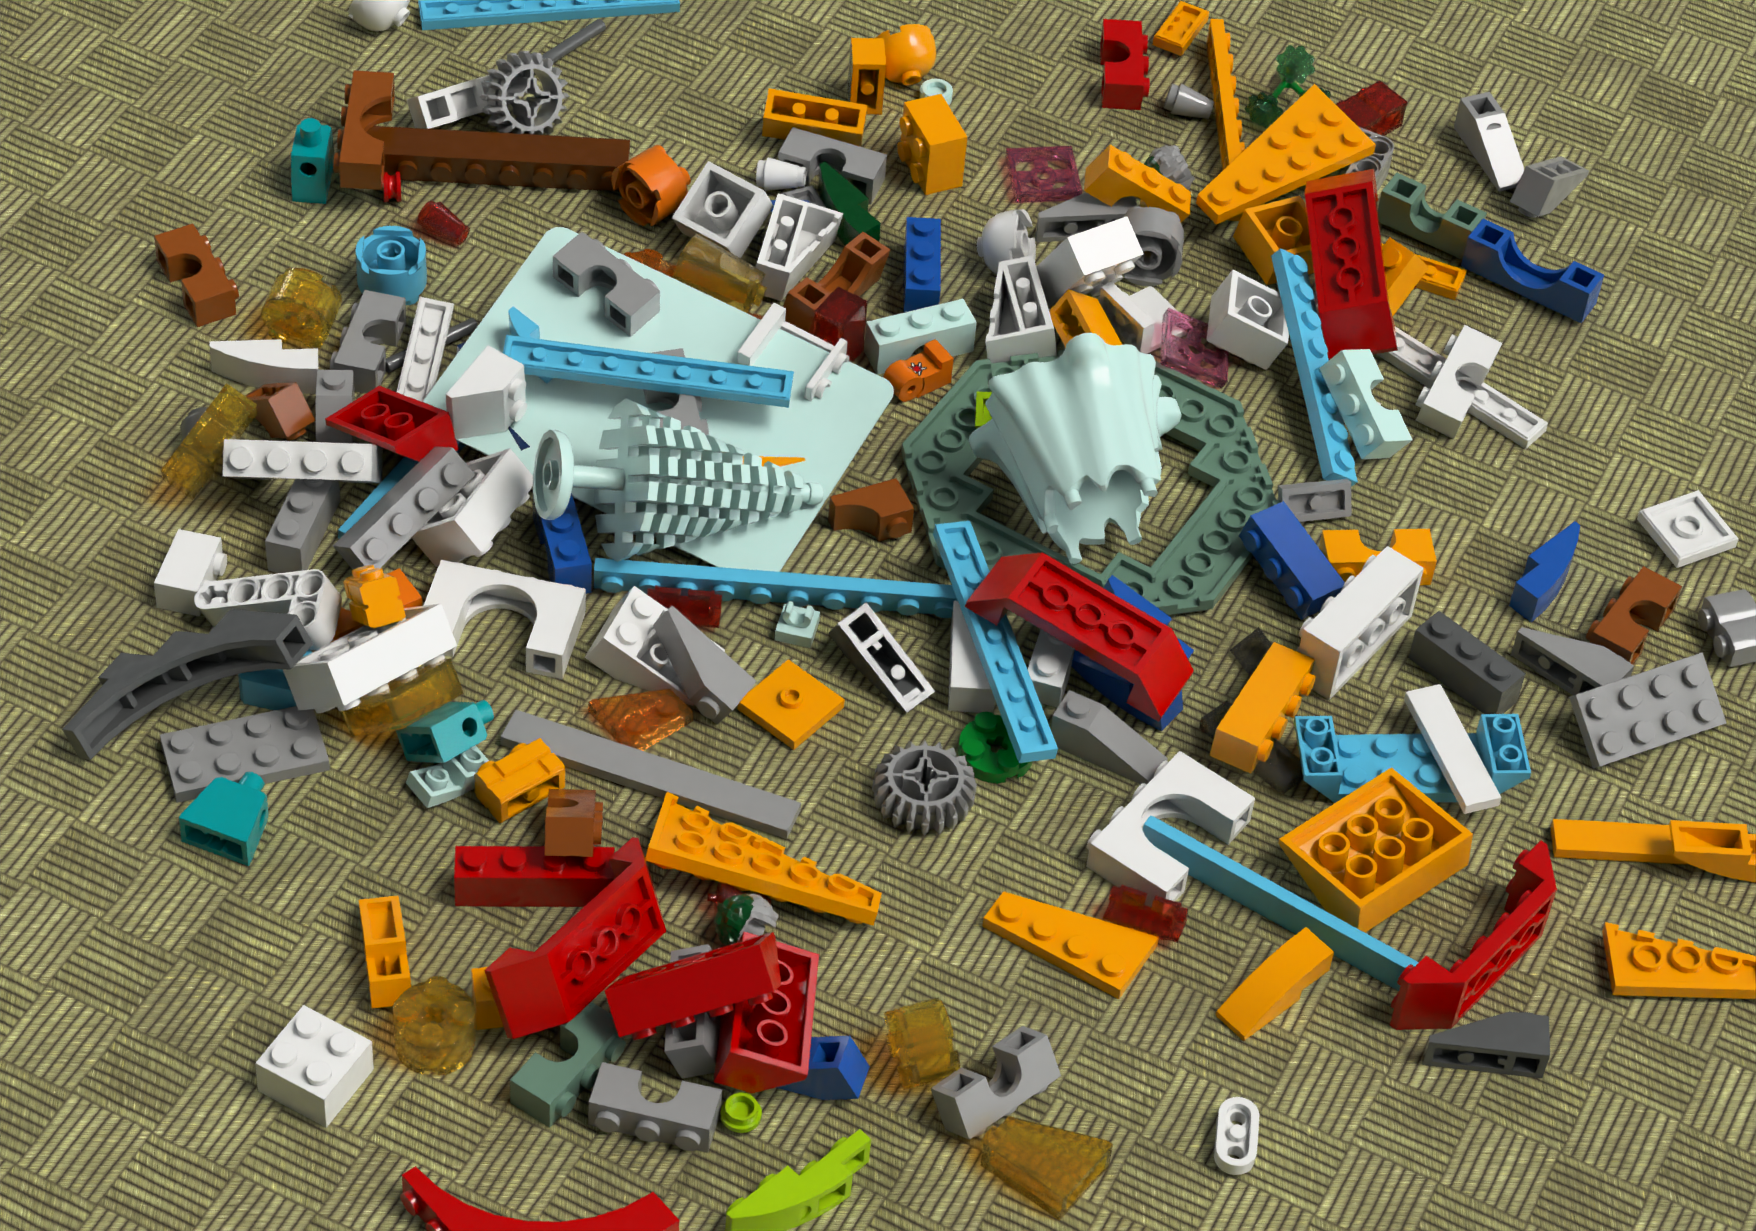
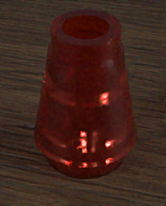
[417,200,470,245]

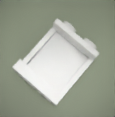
[737,303,849,401]

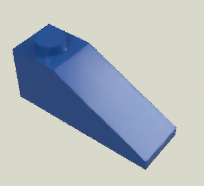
[776,1035,870,1100]

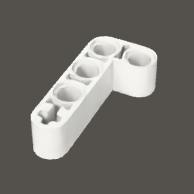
[194,569,342,650]

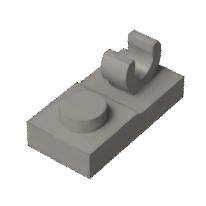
[1278,479,1352,522]

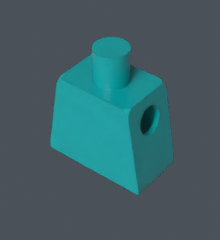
[291,118,334,204]
[394,700,494,763]
[179,772,269,866]

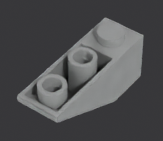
[1454,92,1524,192]

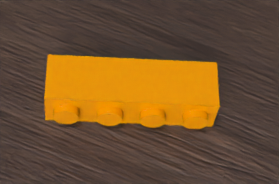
[1209,642,1316,774]

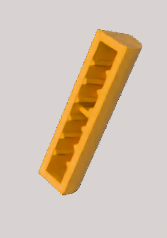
[1049,289,1122,348]

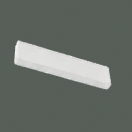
[397,297,454,402]
[1404,684,1501,814]

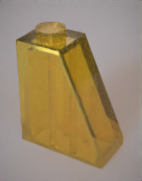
[672,232,767,313]
[342,658,464,737]
[980,1116,1113,1221]

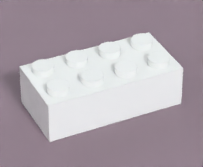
[1296,546,1424,700]
[283,604,457,713]

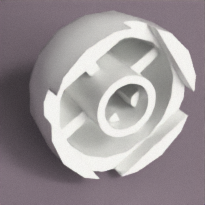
[348,0,410,32]
[977,209,1036,274]

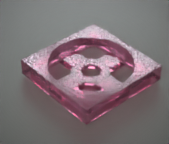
[1005,146,1082,203]
[1160,308,1229,389]

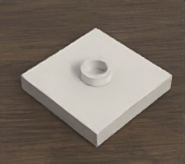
[1637,490,1738,568]

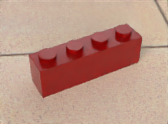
[454,846,615,907]

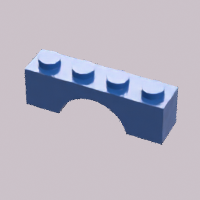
[1461,218,1604,323]

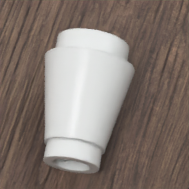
[756,157,807,191]

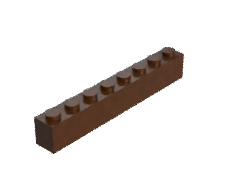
[367,126,630,192]

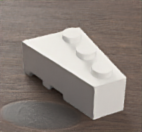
[749,193,843,301]
[985,255,1057,363]

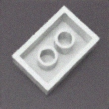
[1036,217,1144,307]
[412,448,533,567]

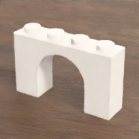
[223,439,383,483]
[423,560,586,679]
[1086,751,1255,915]

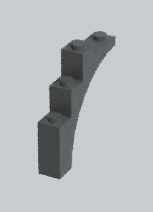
[62,609,313,760]

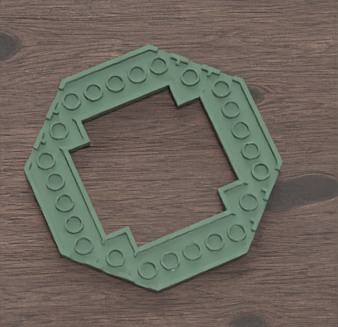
[901,350,1280,615]

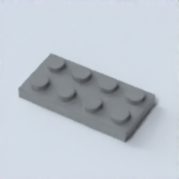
[1569,652,1726,768]
[160,706,330,803]

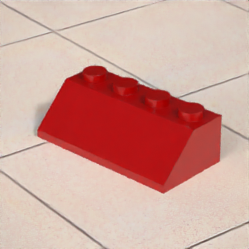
[714,931,819,1093]
[604,932,781,1040]

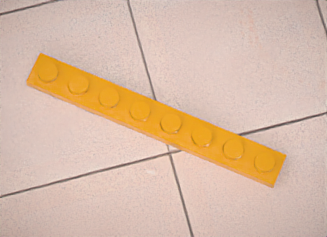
[1206,19,1245,221]

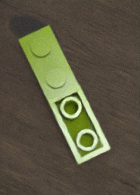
[725,1129,871,1231]

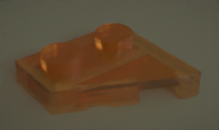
[588,689,693,751]

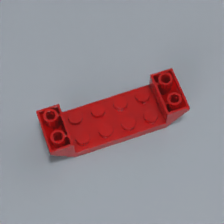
[1305,169,1398,360]
[965,552,1194,722]
[484,837,666,1039]
[1390,840,1557,1030]

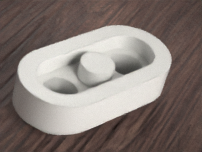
[1214,1097,1259,1175]

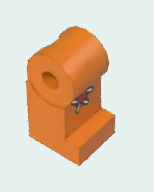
[883,339,954,402]

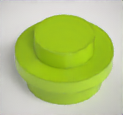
[720,1093,762,1133]

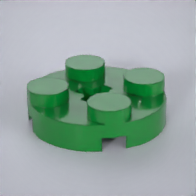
[958,711,1033,784]

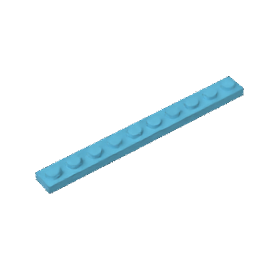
[594,558,958,618]

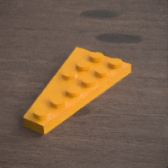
[1196,84,1376,225]
[645,792,882,926]

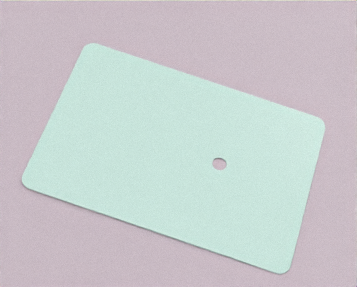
[423,227,894,572]

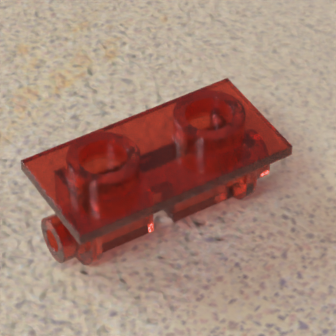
[647,585,722,628]
[1103,884,1189,943]

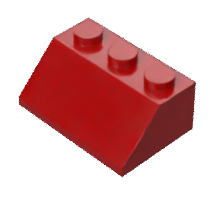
[325,386,458,462]

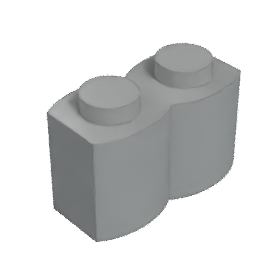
[1698,589,1756,667]

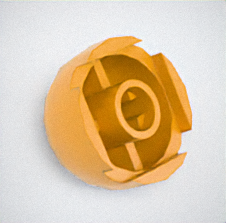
[875,24,936,86]

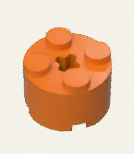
[612,145,691,226]

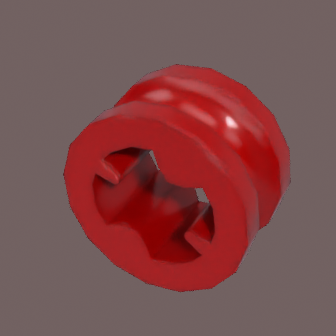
[383,172,401,202]

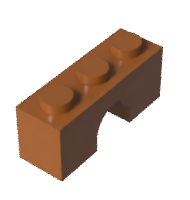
[154,223,239,327]
[1586,566,1682,665]
[545,789,603,857]

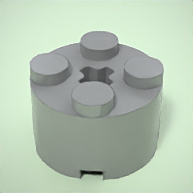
[1123,206,1184,286]

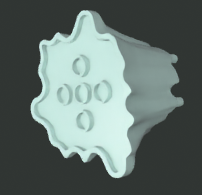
[969,333,1182,564]

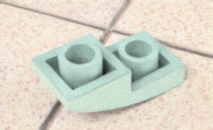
[406,745,489,808]

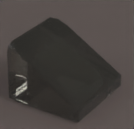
[1230,627,1272,677]

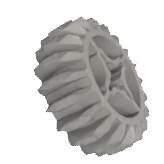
[480,51,570,135]
[872,739,977,836]

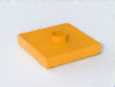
[737,659,845,750]

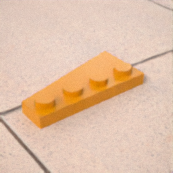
[982,891,1159,999]
[1602,922,1756,999]

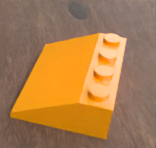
[1278,767,1473,933]

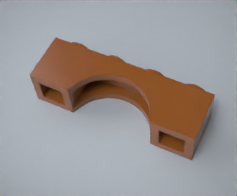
[333,70,395,190]
[783,232,890,335]

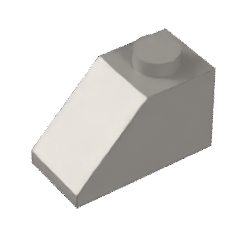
[316,370,355,443]

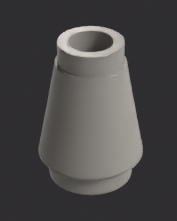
[1163,83,1214,119]

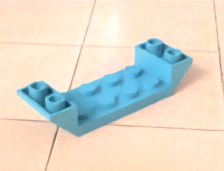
[1294,714,1531,803]

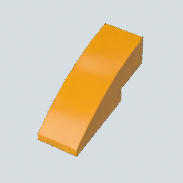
[1669,820,1756,883]
[359,895,412,1008]
[1215,927,1334,1041]

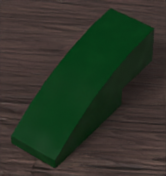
[818,162,881,246]

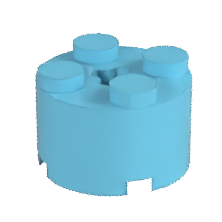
[356,226,427,305]

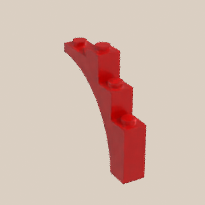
[400,1166,680,1231]

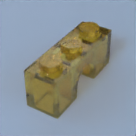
[161,383,258,500]

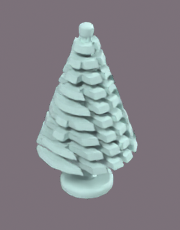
[533,398,824,562]

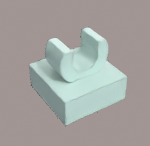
[775,601,820,648]

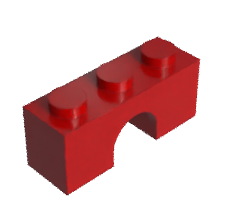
[1100,19,1150,110]

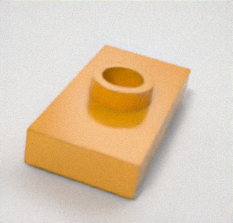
[1152,1,1209,56]

